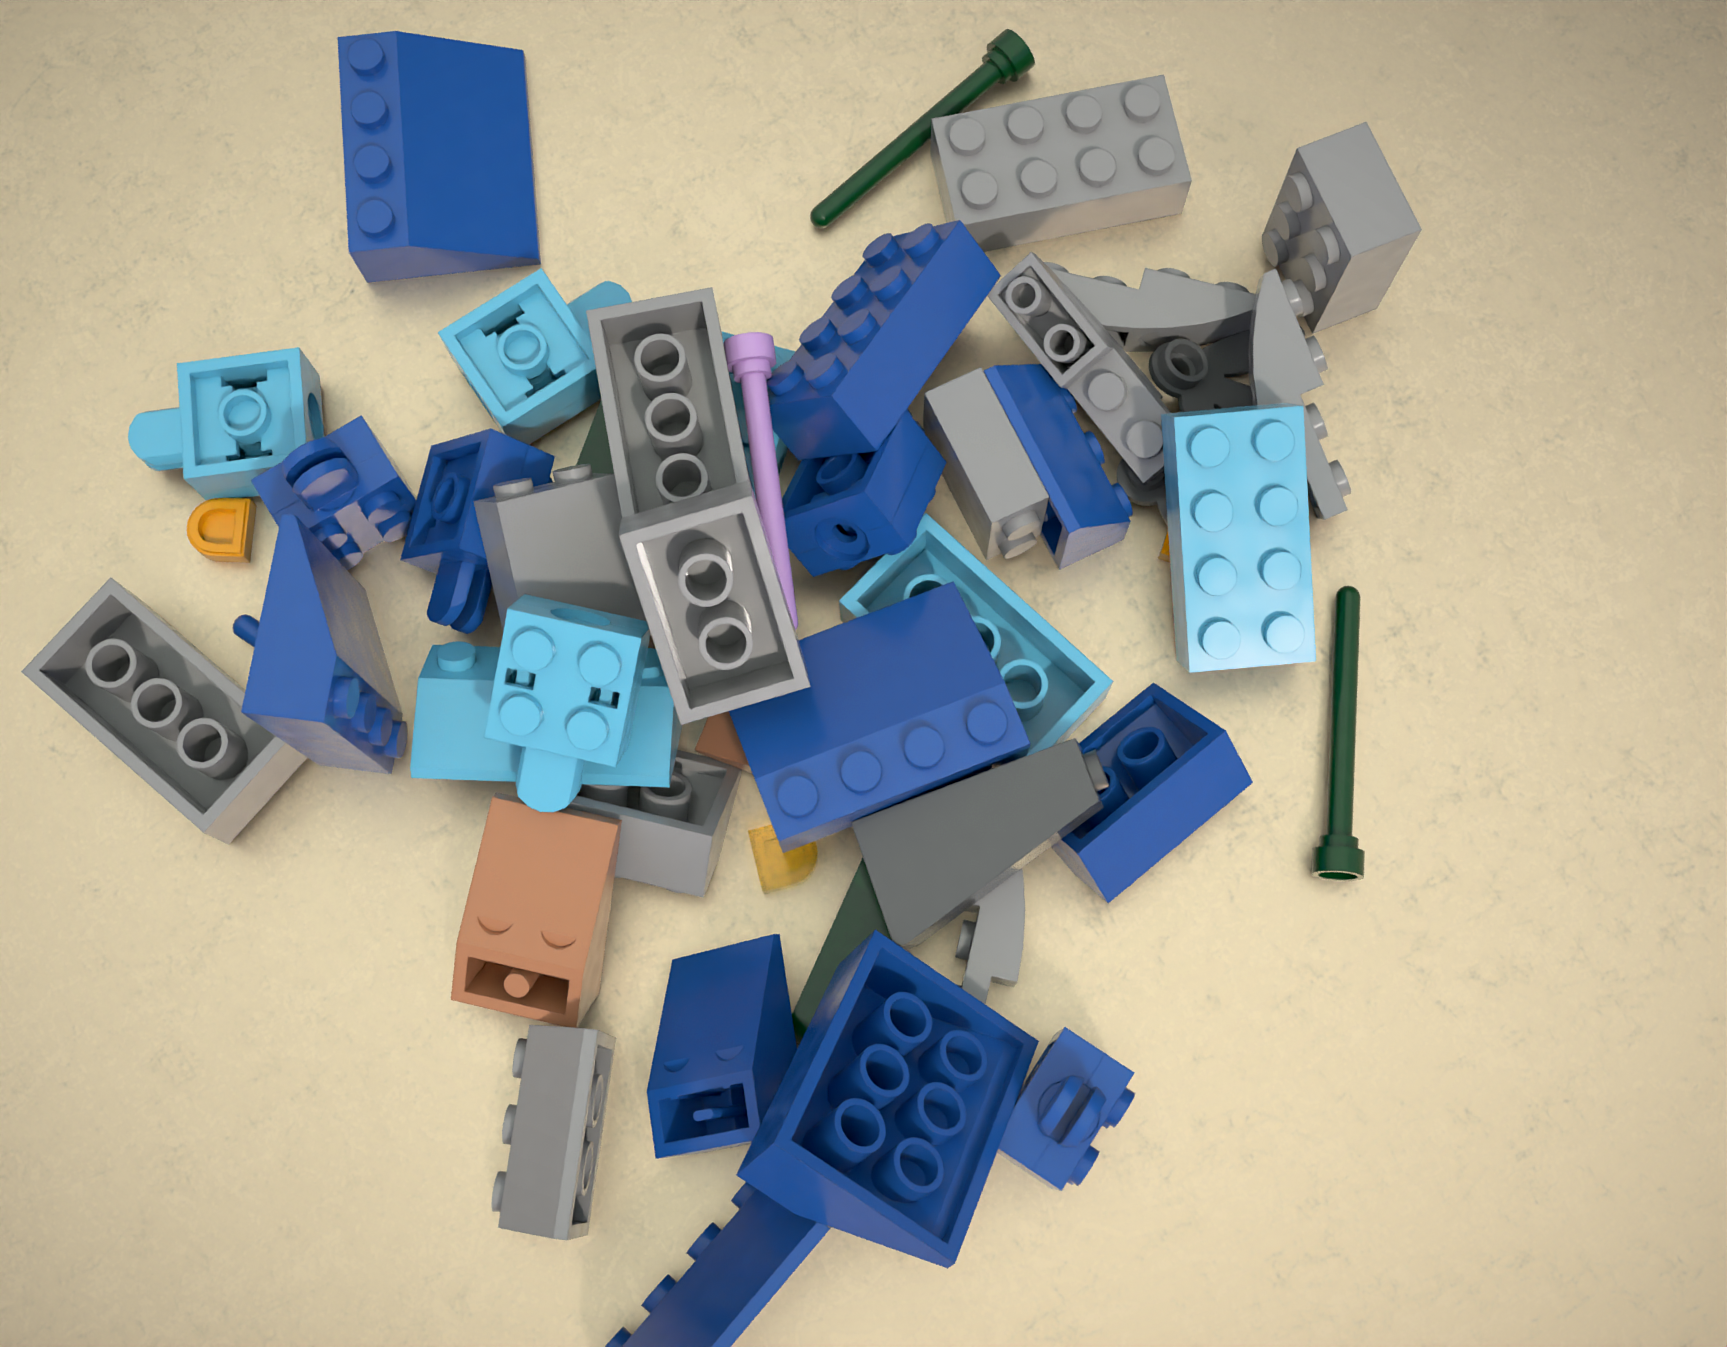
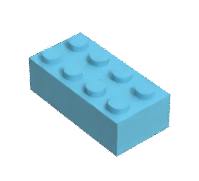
[1161,403,1316,673]
[839,513,1113,756]

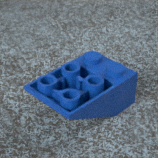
[647,934,797,1159]

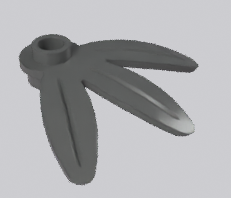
[1149,326,1305,412]

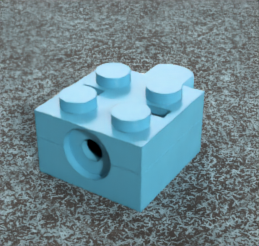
[438,268,632,445]
[128,347,324,501]
[484,594,651,812]

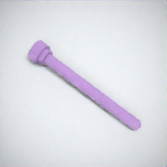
[723,332,798,630]

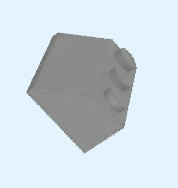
[566,750,742,897]
[491,1025,616,1240]

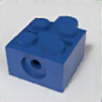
[782,408,947,577]
[251,415,417,570]
[400,428,555,634]
[997,1027,1136,1191]

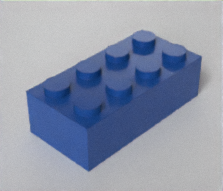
[766,220,1001,460]

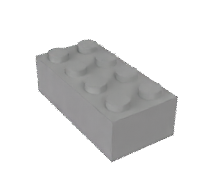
[930,75,1192,252]
[586,287,750,518]
[21,577,307,845]

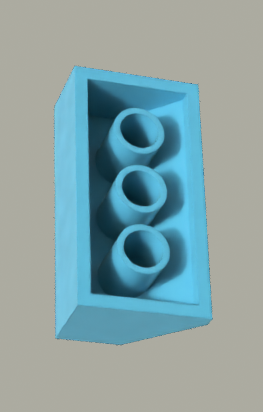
[410,641,682,787]

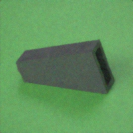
[851,738,1109,950]

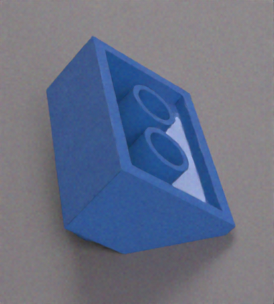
[984,364,1133,570]
[1051,682,1253,903]

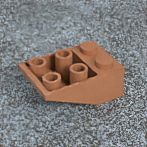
[451,792,622,1028]

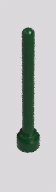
[810,29,1035,229]
[1312,586,1365,881]

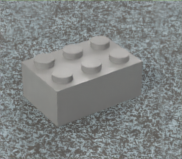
[1262,122,1422,334]
[619,480,811,725]

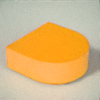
[187,498,257,563]

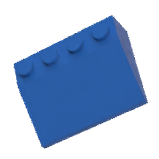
[337,31,541,283]
[241,513,408,774]
[729,581,1031,853]
[736,930,1039,1269]
[605,1182,831,1347]

